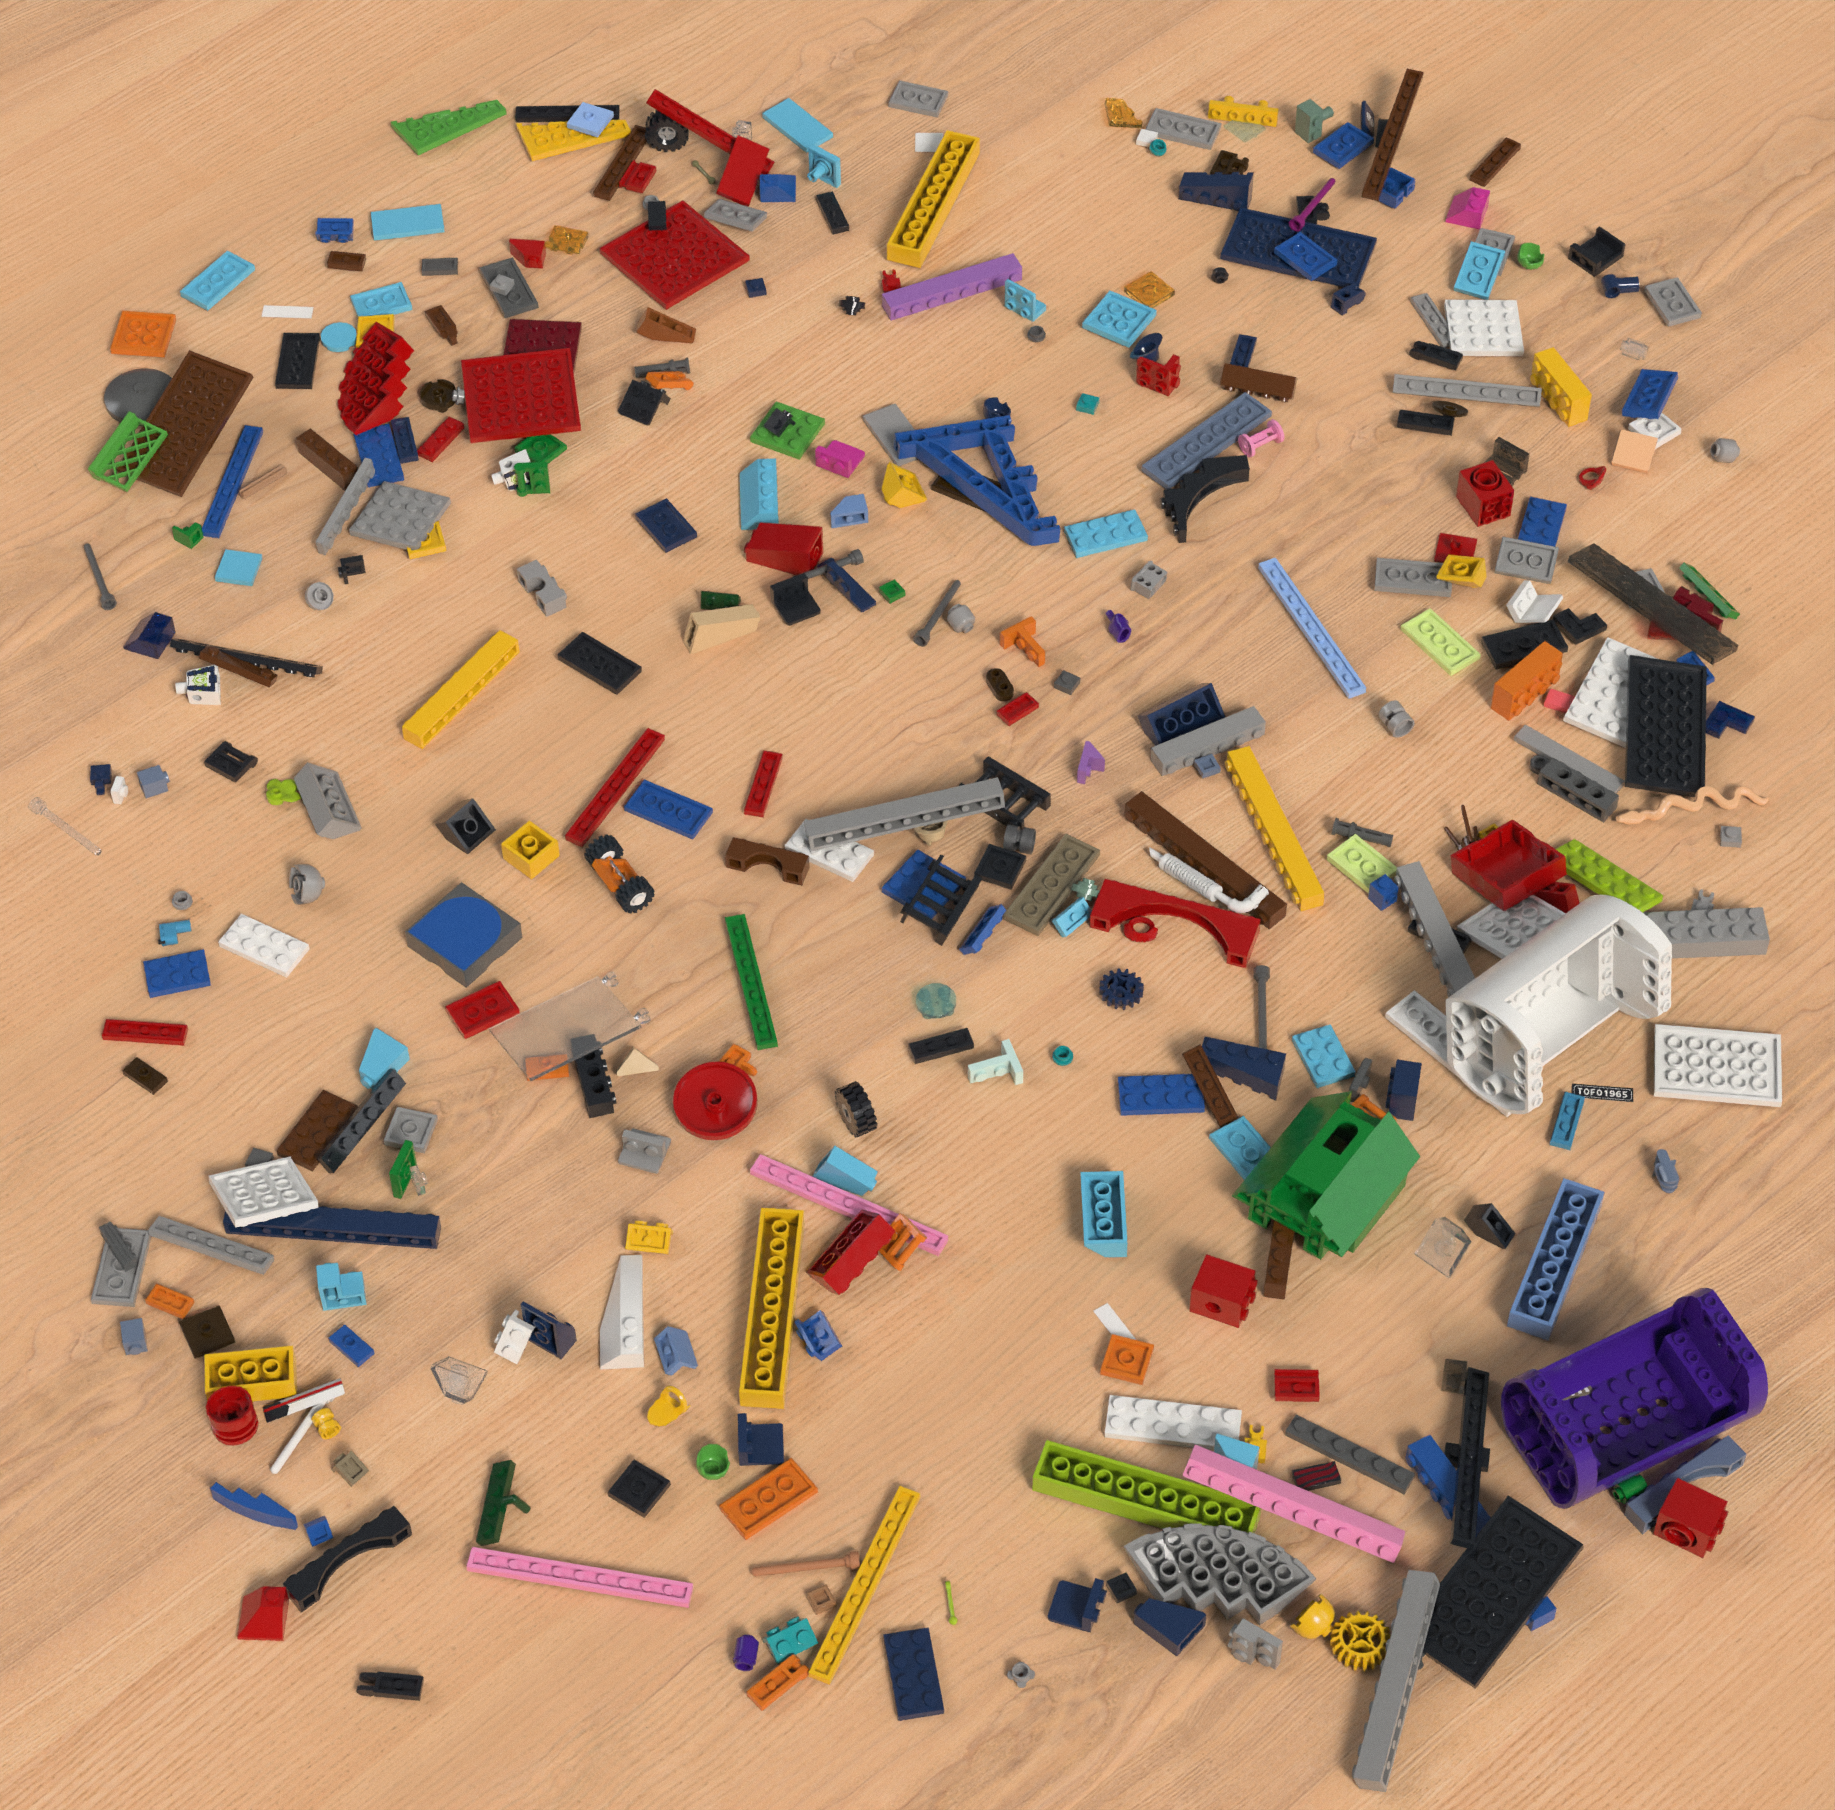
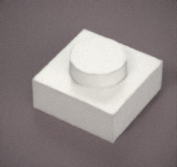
[111,776,128,805]

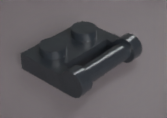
[204,741,258,783]

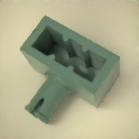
[1295,99,1334,143]

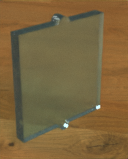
[1224,120,1266,143]

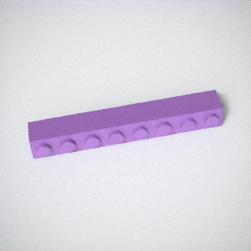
[882,253,1022,321]

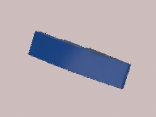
[210,1482,298,1530]

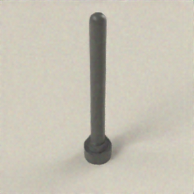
[84,543,117,610]
[780,549,864,582]
[913,580,961,647]
[1253,965,1270,1049]

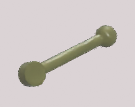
[692,160,715,184]

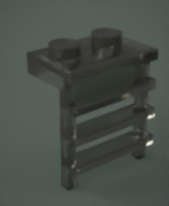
[1484,437,1530,486]

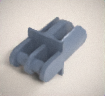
[1653,1149,1679,1193]

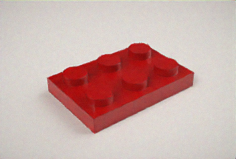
[445,981,520,1039]

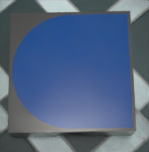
[405,882,522,988]

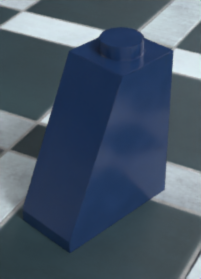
[1134,1598,1206,1657]

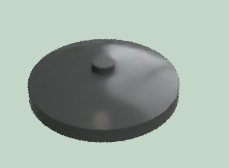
[104,368,172,426]

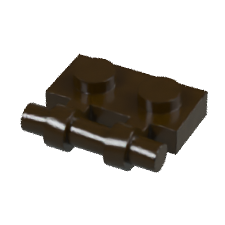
[1210,150,1249,175]

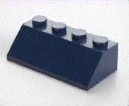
[1137,683,1226,746]

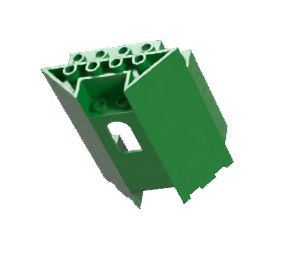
[1232,1091,1420,1260]

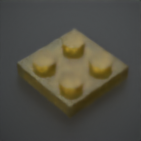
[1124,271,1175,308]

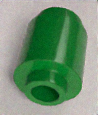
[1612,1474,1647,1504]

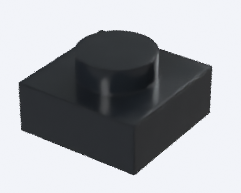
[1106,1572,1137,1603]

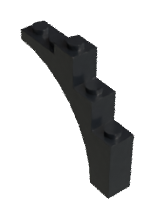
[1160,455,1250,543]

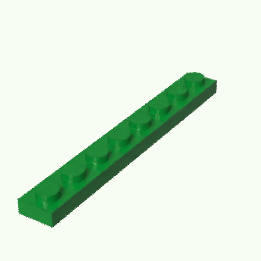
[725,914,778,1050]

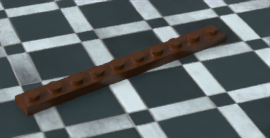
[1361,68,1424,201]

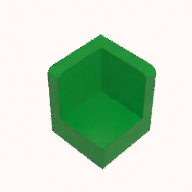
[172,522,204,549]

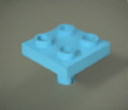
[807,144,841,188]

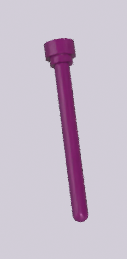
[1289,178,1336,231]

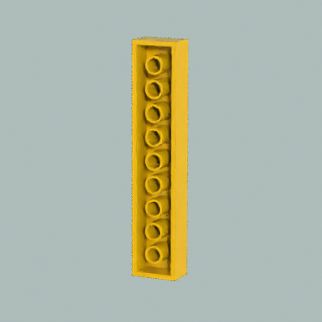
[887,130,980,268]
[739,1208,805,1409]

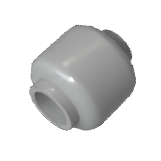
[1710,438,1740,463]
[947,604,975,633]

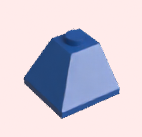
[760,174,796,202]

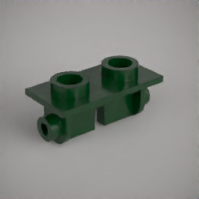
[701,591,741,610]

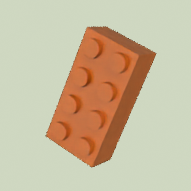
[1491,641,1563,721]

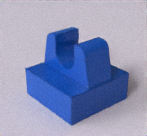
[303,1515,333,1547]

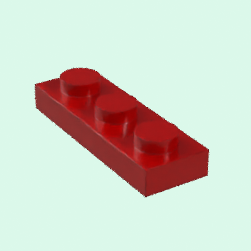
[417,416,465,463]

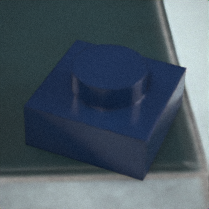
[745,278,767,298]

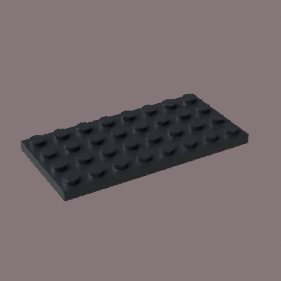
[1625,655,1707,797]
[1423,1495,1584,1689]

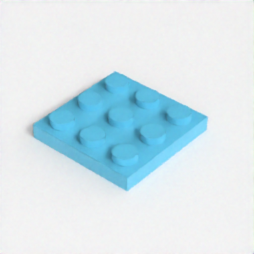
[1082,291,1157,348]

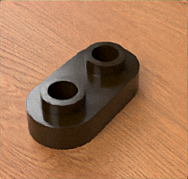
[986,668,1014,701]

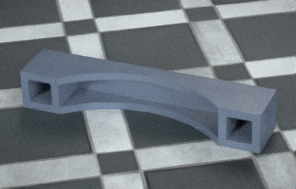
[1624,1435,1746,1534]

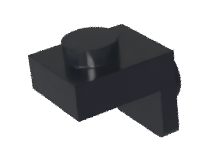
[764,408,796,437]
[338,555,366,584]

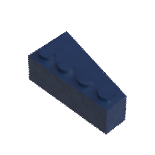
[1202,1037,1286,1101]

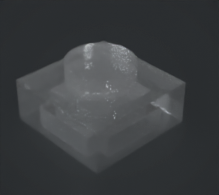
[409,1165,428,1196]

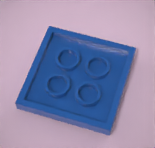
[882,850,966,919]

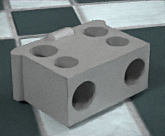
[1130,561,1168,599]

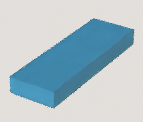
[1550,1092,1585,1150]

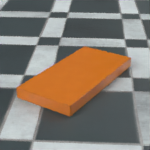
[719,1457,818,1540]

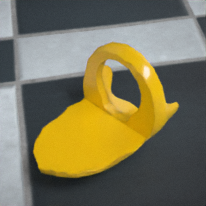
[647,1385,691,1427]

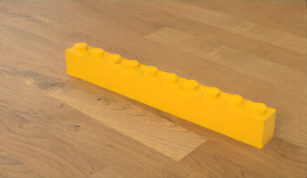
[1225,746,1324,911]

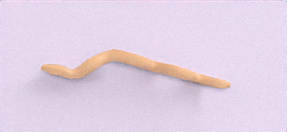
[1616,786,1769,825]

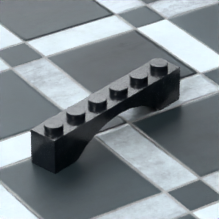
[283,1506,412,1613]

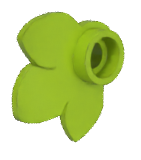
[266,779,302,805]

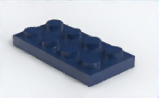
[883,1627,944,1721]

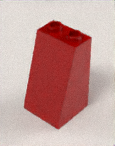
[744,522,824,576]

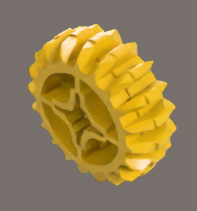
[1330,1610,1391,1672]

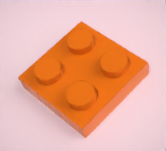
[1100,1334,1154,1385]

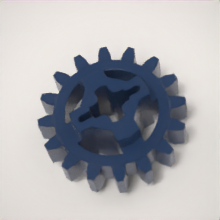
[1099,968,1144,1010]

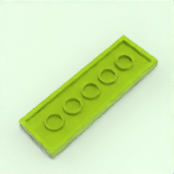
[1556,839,1663,913]

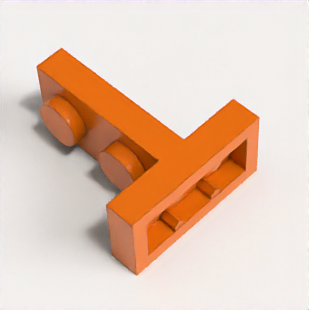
[1000,616,1045,667]

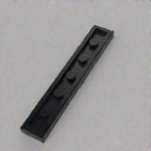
[515,105,620,122]

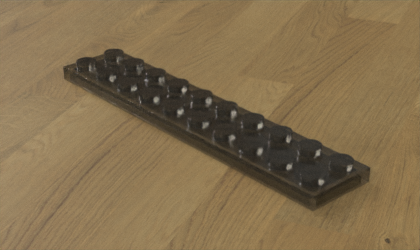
[1568,543,1739,665]

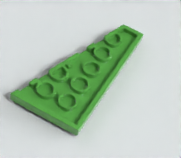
[391,100,507,155]

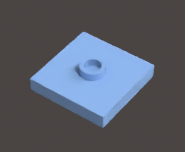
[567,102,614,137]

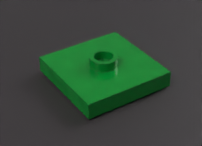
[514,434,567,464]
[389,1140,417,1199]

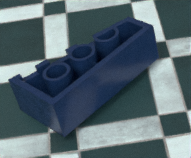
[1179,172,1254,211]

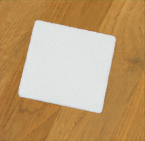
[915,133,943,152]

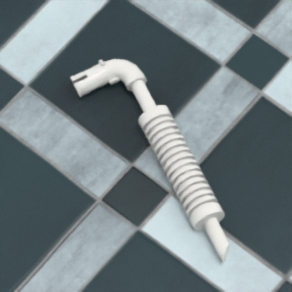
[1149,847,1269,913]

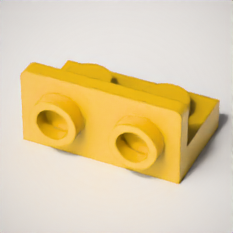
[625,1221,673,1255]

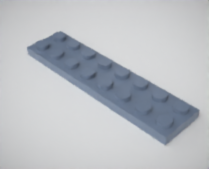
[1141,392,1272,489]

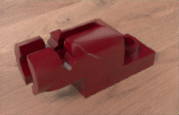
[1672,586,1724,638]

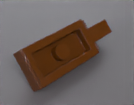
[425,305,458,346]

